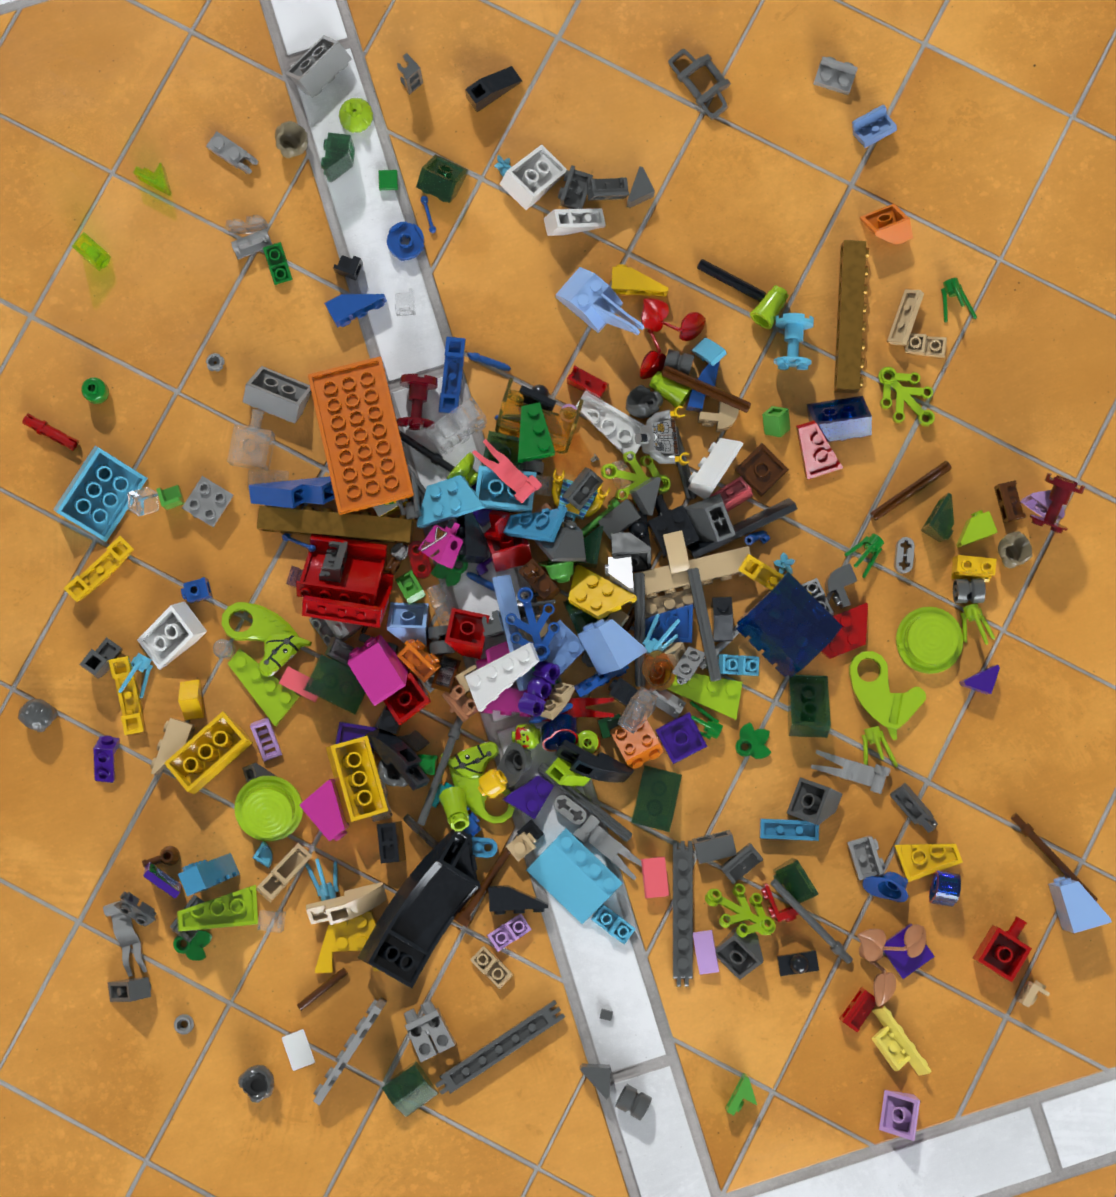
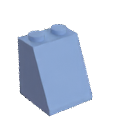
[577,619,647,675]
[1048,877,1112,933]

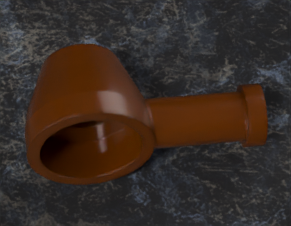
[142,846,180,869]

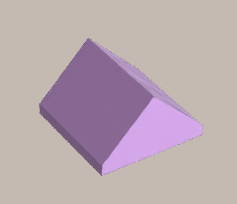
[1020,490,1065,521]
[879,1090,920,1141]

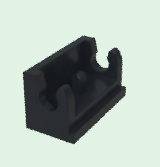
[377,821,406,864]

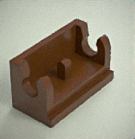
[994,480,1026,523]

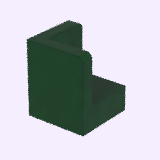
[597,714,622,739]

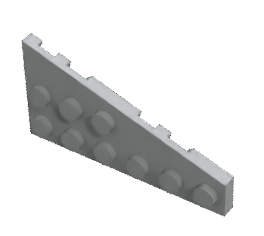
[313,997,388,1106]

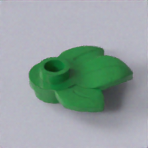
[431,555,468,587]
[735,723,771,759]
[173,930,213,961]

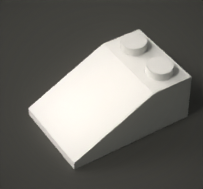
[500,145,567,210]
[137,601,207,670]

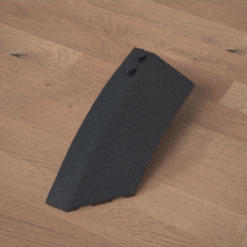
[358,829,481,988]

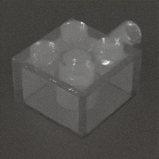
[227,409,276,472]

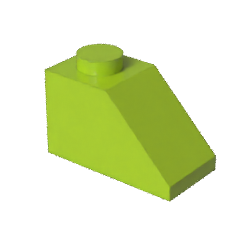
[956,510,998,548]

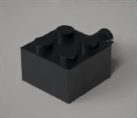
[648,494,699,558]

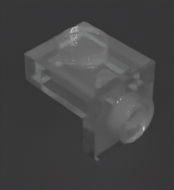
[606,460,633,493]

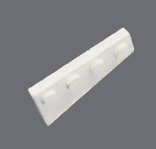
[576,391,644,461]
[465,643,540,712]

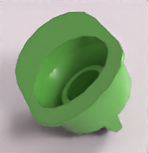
[537,561,575,583]

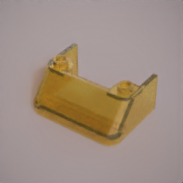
[495,377,584,454]

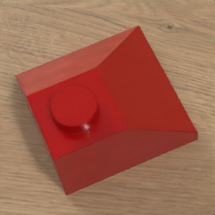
[445,608,490,659]
[383,672,431,726]

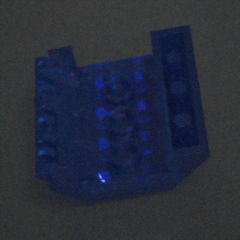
[736,572,843,677]

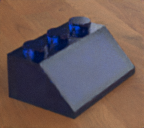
[807,396,872,442]

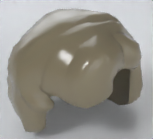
[275,121,308,158]
[998,531,1033,569]

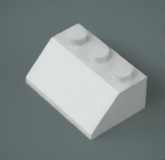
[688,438,744,499]

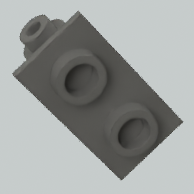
[114,891,156,927]

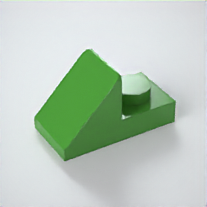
[395,570,426,605]
[725,1073,757,1116]

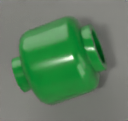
[81,377,109,404]

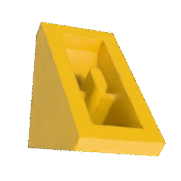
[178,679,205,720]

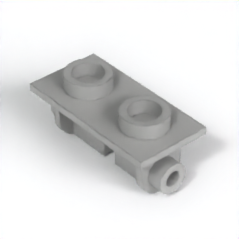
[231,229,272,260]
[672,646,705,685]
[644,682,686,719]

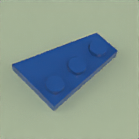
[634,603,693,643]
[574,665,629,697]

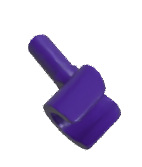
[476,557,492,576]

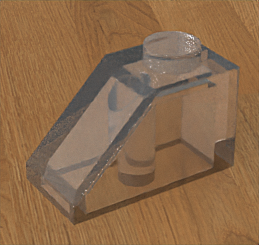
[618,687,658,734]

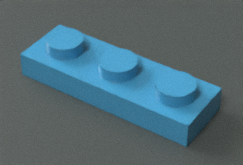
[759,819,819,841]

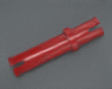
[22,413,79,451]

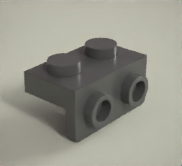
[558,165,593,209]

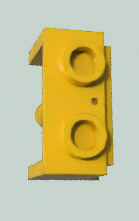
[951,555,997,583]

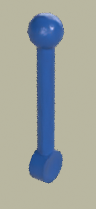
[421,196,436,233]
[282,533,316,552]

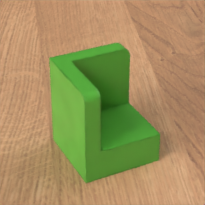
[762,406,790,437]
[156,485,185,510]

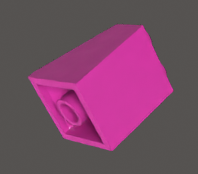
[348,635,408,706]
[299,779,349,841]

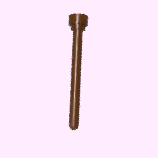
[454,847,511,928]

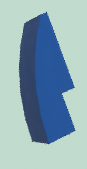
[686,361,720,413]

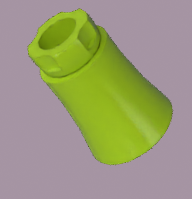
[750,285,789,329]
[649,371,693,410]
[439,787,469,832]

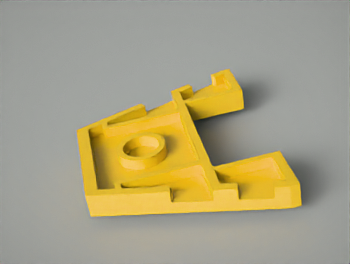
[315,911,380,973]

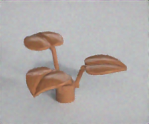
[857,924,926,1007]

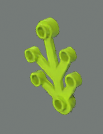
[878,367,935,426]
[601,451,671,504]
[705,883,776,937]

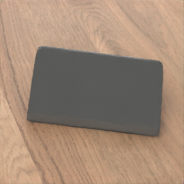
[562,467,603,511]
[598,499,641,540]

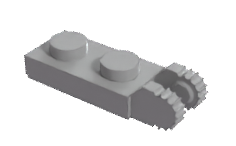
[206,132,259,175]

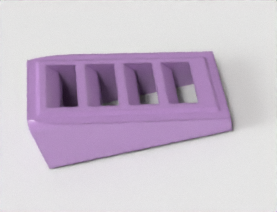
[250,717,282,761]

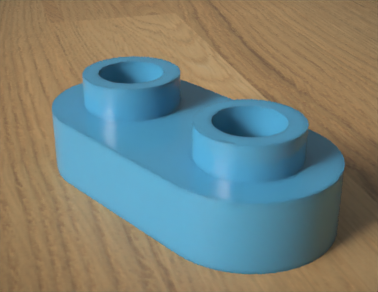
[472,836,498,858]

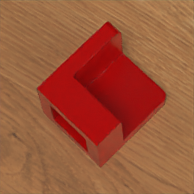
[484,510,510,541]

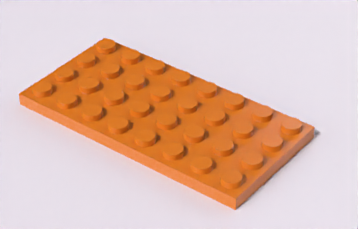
[308,356,414,515]

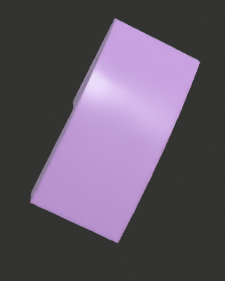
[486,913,531,952]
[693,930,719,975]

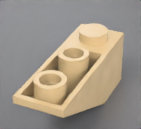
[150,718,196,775]

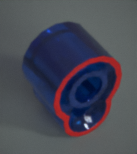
[541,714,579,752]
[929,871,961,907]

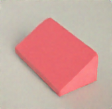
[710,476,753,512]
[641,857,669,898]

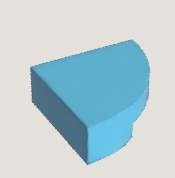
[252,841,273,868]

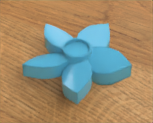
[494,155,511,177]
[774,552,795,574]

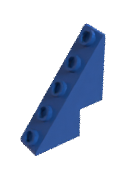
[249,476,335,508]

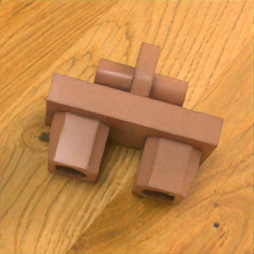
[442,684,478,722]

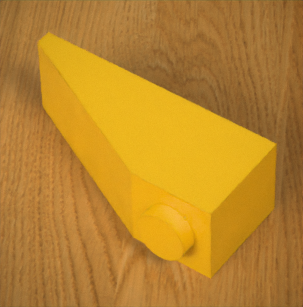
[611,264,668,297]

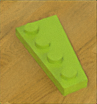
[228,649,300,726]
[663,669,743,720]
[177,885,258,932]

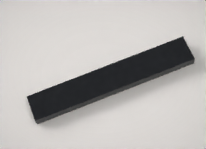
[687,498,798,559]

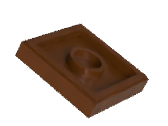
[735,443,789,497]

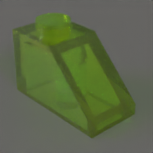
[71,232,111,271]

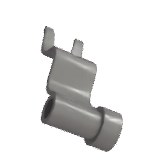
[811,750,891,794]
[573,814,642,880]
[103,899,147,977]

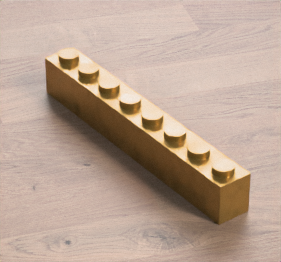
[834,240,869,394]
[257,505,413,544]

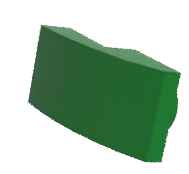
[263,242,293,285]

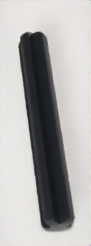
[697,259,766,302]

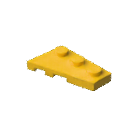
[893,844,963,882]

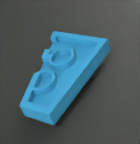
[503,505,567,543]

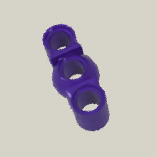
[518,661,560,717]

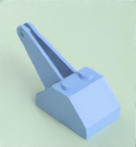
[555,267,644,335]

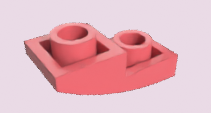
[279,666,324,703]

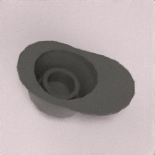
[497,743,532,787]

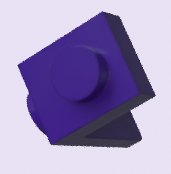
[93,736,120,783]

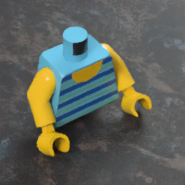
[552,469,611,522]

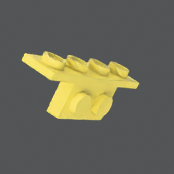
[871,1006,932,1076]

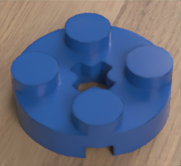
[387,222,424,261]

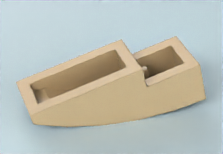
[256,843,312,903]

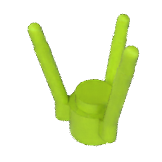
[960,603,995,645]
[862,726,898,767]

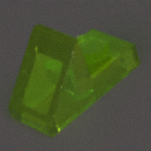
[133,163,172,196]

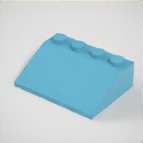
[53,446,148,542]
[526,828,623,924]

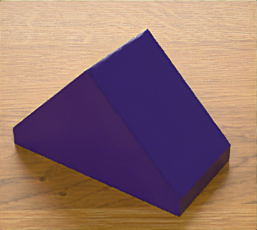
[959,665,1000,695]

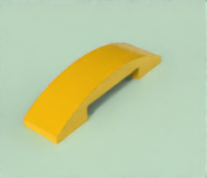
[63,536,134,602]
[738,554,812,610]
[109,656,145,735]

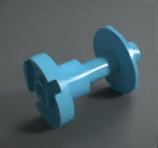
[773,313,814,370]

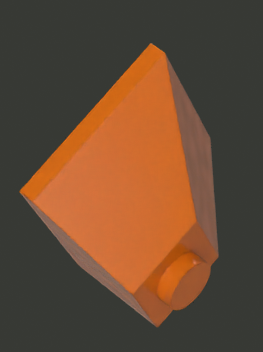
[860,203,913,245]

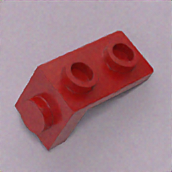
[761,882,799,922]

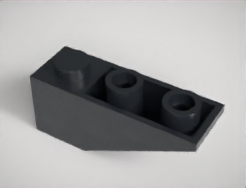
[465,66,523,112]
[455,512,488,564]
[488,885,548,915]

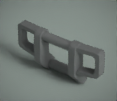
[668,49,731,120]

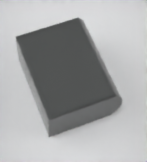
[599,1009,613,1021]

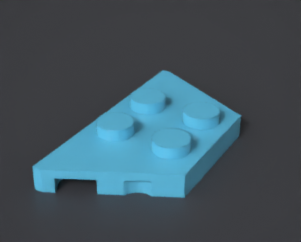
[417,475,485,528]

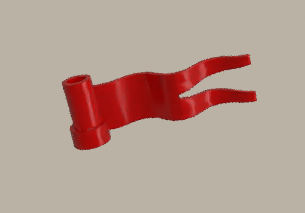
[543,696,614,721]

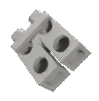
[404,1000,456,1062]

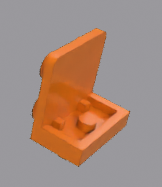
[397,639,441,683]
[610,714,664,769]

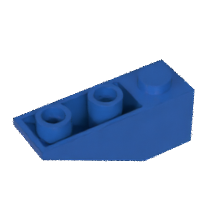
[325,294,387,328]

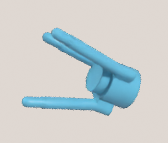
[642,614,680,658]
[118,653,153,698]
[305,858,339,901]

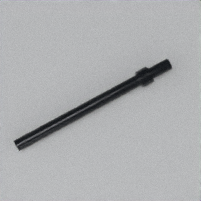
[399,430,455,472]

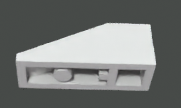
[544,208,606,236]

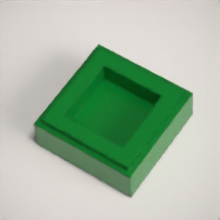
[378,170,398,191]

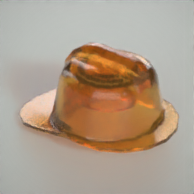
[642,650,675,691]

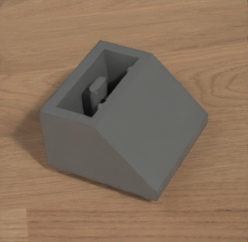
[684,494,736,542]

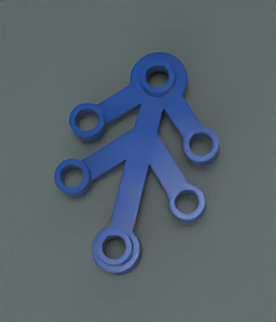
[505,587,560,662]

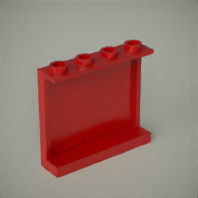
[296,534,387,606]
[302,573,394,628]

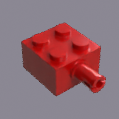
[973,916,1032,982]

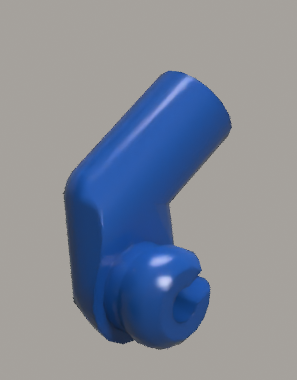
[745,530,770,545]

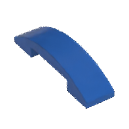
[438,337,466,414]

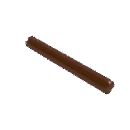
[662,366,751,413]
[870,461,952,521]

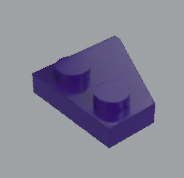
[502,775,555,819]

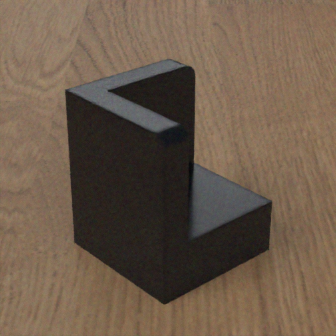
[333,255,363,281]

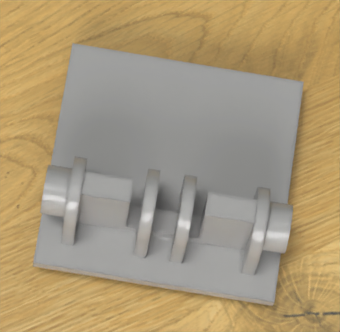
[182,476,234,527]

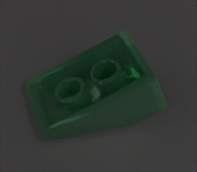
[303,654,366,714]
[788,675,831,738]
[630,765,682,832]

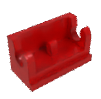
[567,365,609,399]
[839,987,876,1033]

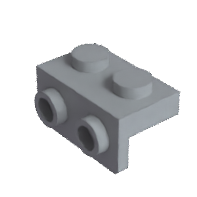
[847,836,885,880]

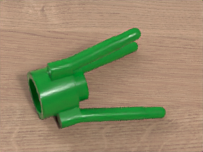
[941,278,977,322]
[844,533,884,578]
[690,701,723,740]

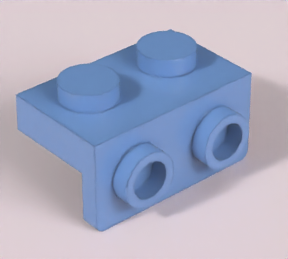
[852,105,897,148]

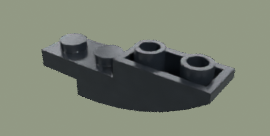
[365,728,430,791]
[555,739,634,783]

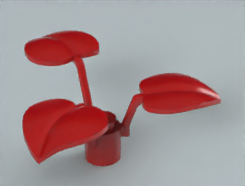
[640,298,706,379]

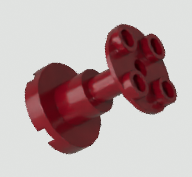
[397,374,438,431]
[1030,473,1085,534]

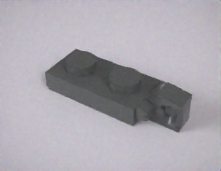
[890,783,938,833]

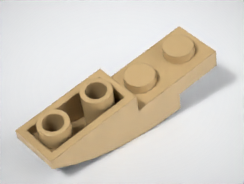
[306,882,387,925]

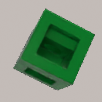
[418,754,438,775]

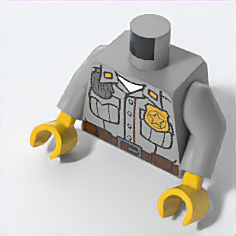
[635,406,690,466]

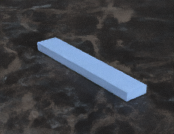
[492,575,535,691]

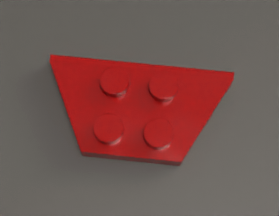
[798,603,868,659]

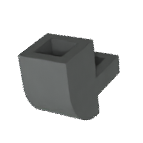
[825,563,858,609]
[79,637,123,678]

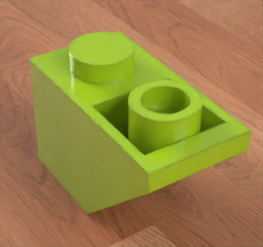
[545,757,591,787]

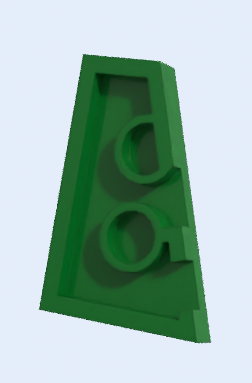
[518,402,555,463]

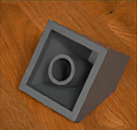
[535,520,586,561]
[611,532,651,572]
[787,777,842,825]
[716,922,764,980]

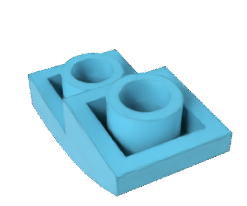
[691,338,727,366]
[719,654,759,676]
[591,904,636,945]

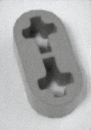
[894,537,915,574]
[554,795,586,824]

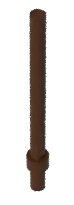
[1011,813,1098,901]

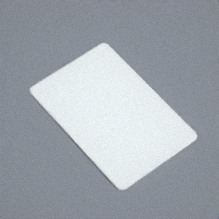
[282,1029,315,1071]

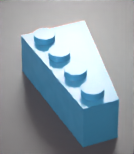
[178,853,240,896]

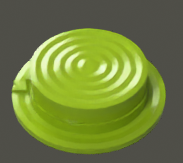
[896,607,963,674]
[234,776,303,842]

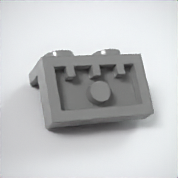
[813,57,858,95]

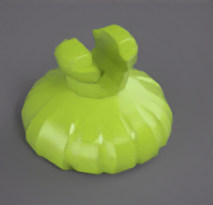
[339,98,373,133]
[447,452,478,485]

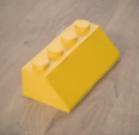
[164,711,253,794]
[326,736,388,823]

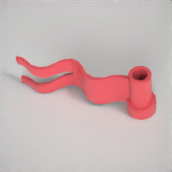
[472,439,542,504]

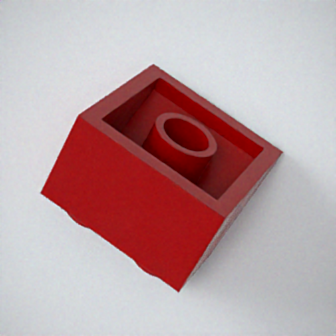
[486,536,532,572]

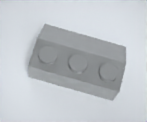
[285,35,352,97]
[243,366,312,423]

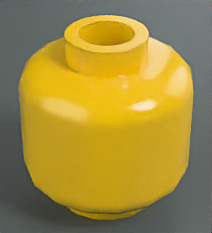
[478,769,508,798]

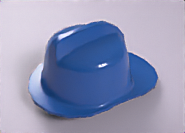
[862,872,908,902]

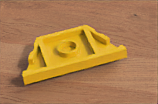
[568,564,637,620]

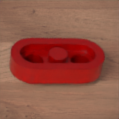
[408,541,432,579]

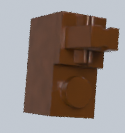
[518,558,561,601]

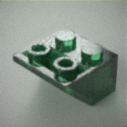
[321,132,355,182]

